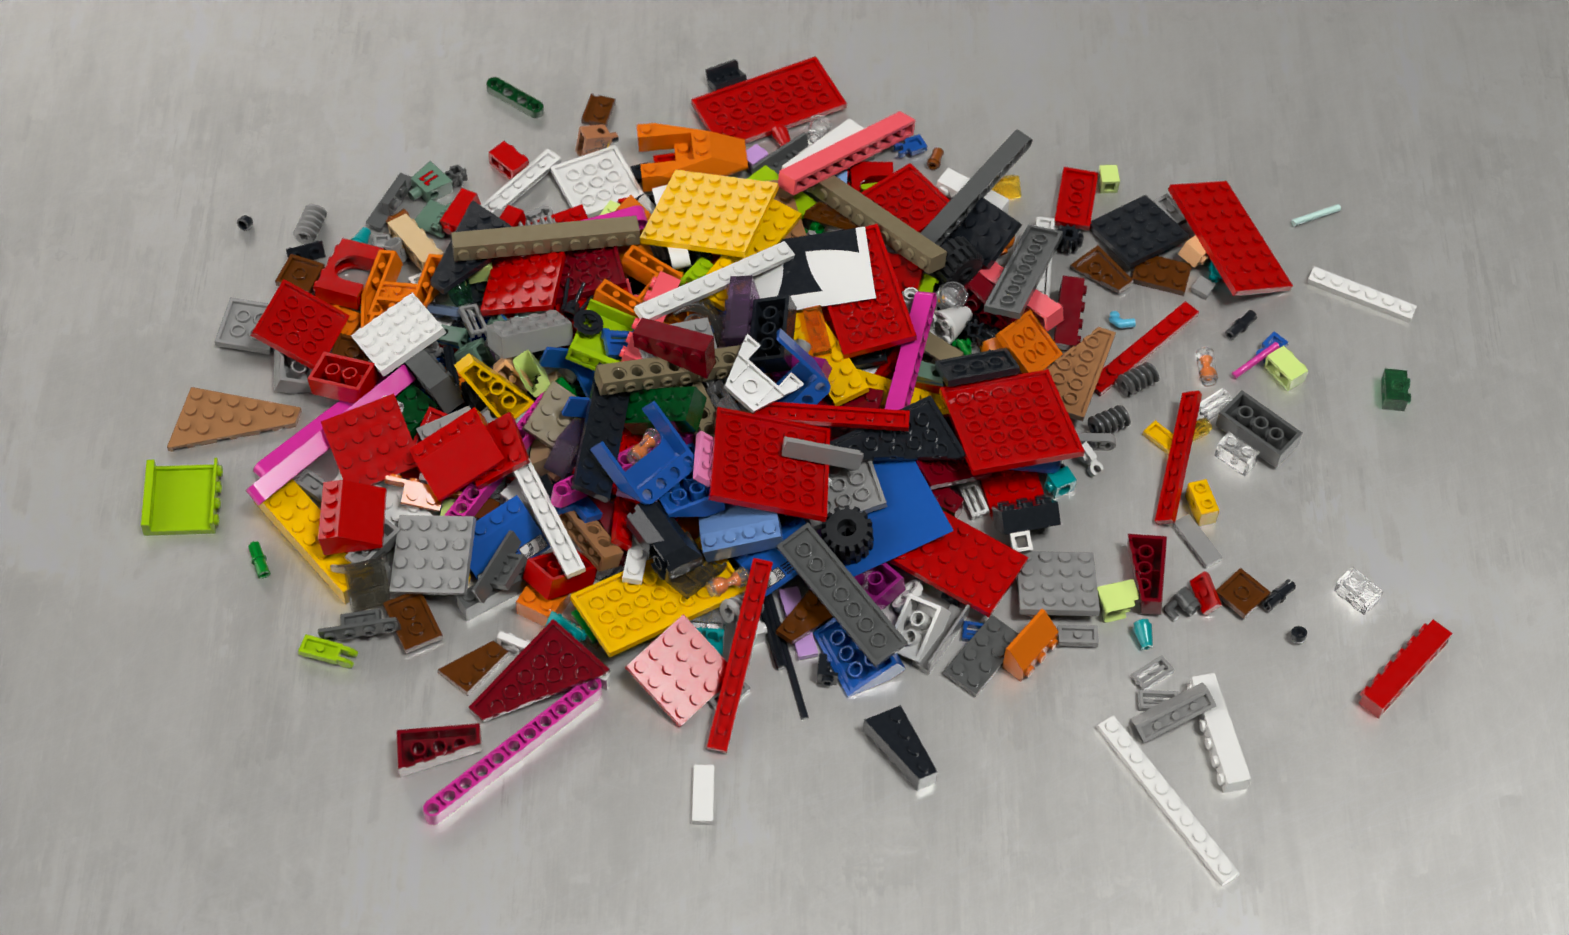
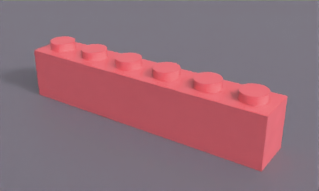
[979,262,1064,332]
[619,271,681,362]

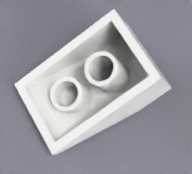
[895,594,951,663]

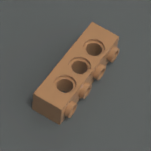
[559,511,624,572]

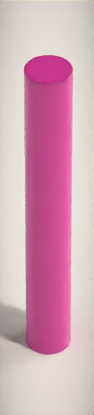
[1232,342,1280,379]

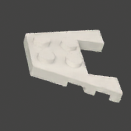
[724,334,804,413]

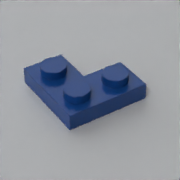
[549,496,603,523]

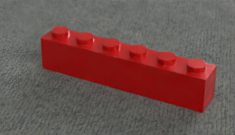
[1359,619,1453,719]

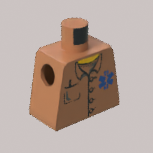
[575,124,618,157]

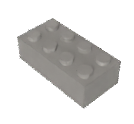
[487,310,573,359]

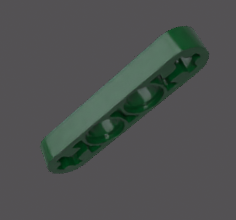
[486,77,544,118]

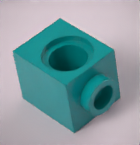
[1045,466,1077,499]

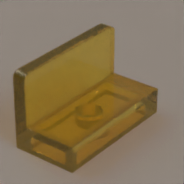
[991,174,1022,199]

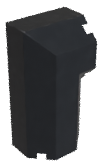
[626,500,703,582]

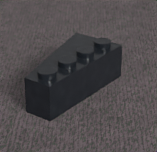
[863,705,938,791]

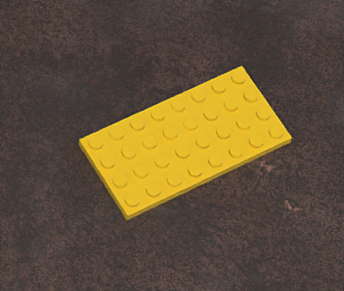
[570,537,746,658]

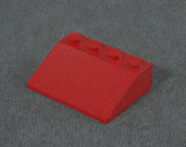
[409,407,506,502]
[318,480,387,555]

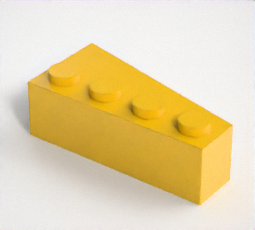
[454,353,535,419]

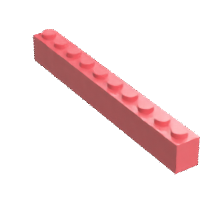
[778,111,915,196]

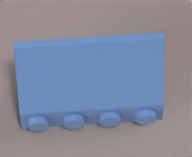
[699,503,783,562]

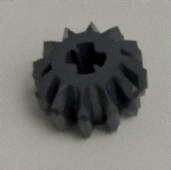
[1056,223,1084,254]

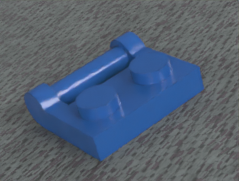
[601,328,634,359]

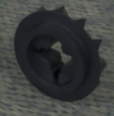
[573,310,604,337]

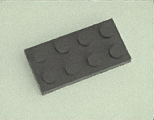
[943,615,1019,697]

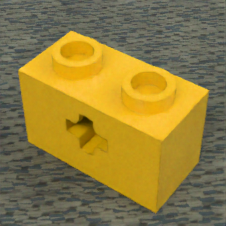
[1185,479,1220,526]

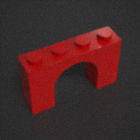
[847,162,894,192]
[440,188,527,235]
[313,238,384,310]

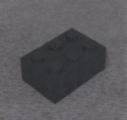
[992,494,1061,535]

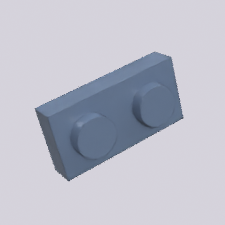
[428,303,468,320]

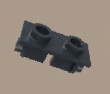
[286,240,326,260]

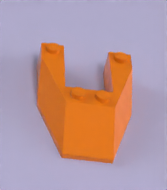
[636,123,748,192]
[593,245,719,325]
[361,249,443,328]

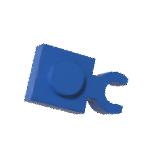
[894,134,928,158]
[1256,331,1288,364]

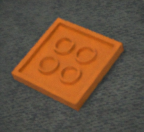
[995,310,1063,374]

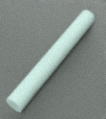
[1291,204,1341,226]

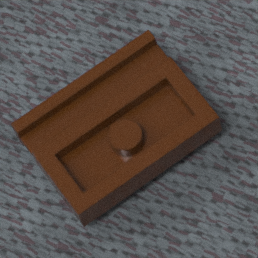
[581,93,616,127]

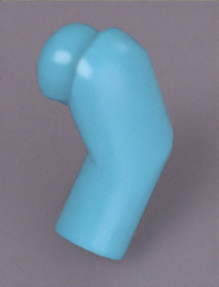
[1109,311,1136,329]

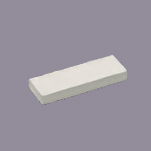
[692,765,714,824]

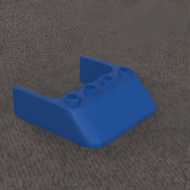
[775,329,831,405]
[539,347,595,418]
[590,401,694,505]

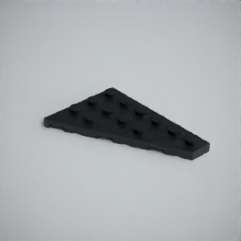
[430,200,512,294]
[830,395,966,461]

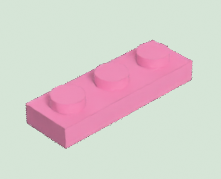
[693,431,713,487]

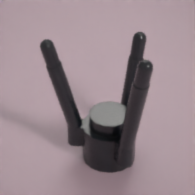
[560,278,594,320]

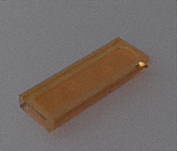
[802,305,832,357]

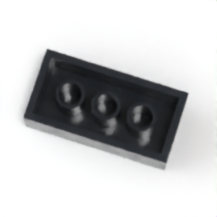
[749,294,797,373]

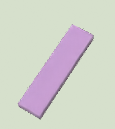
[779,586,818,660]

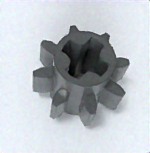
[445,165,468,187]

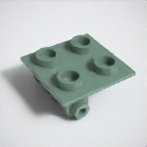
[415,199,452,239]

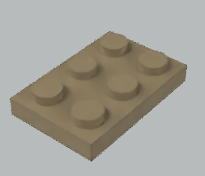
[522,381,577,450]

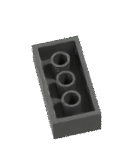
[404,347,465,414]
[1216,390,1303,468]

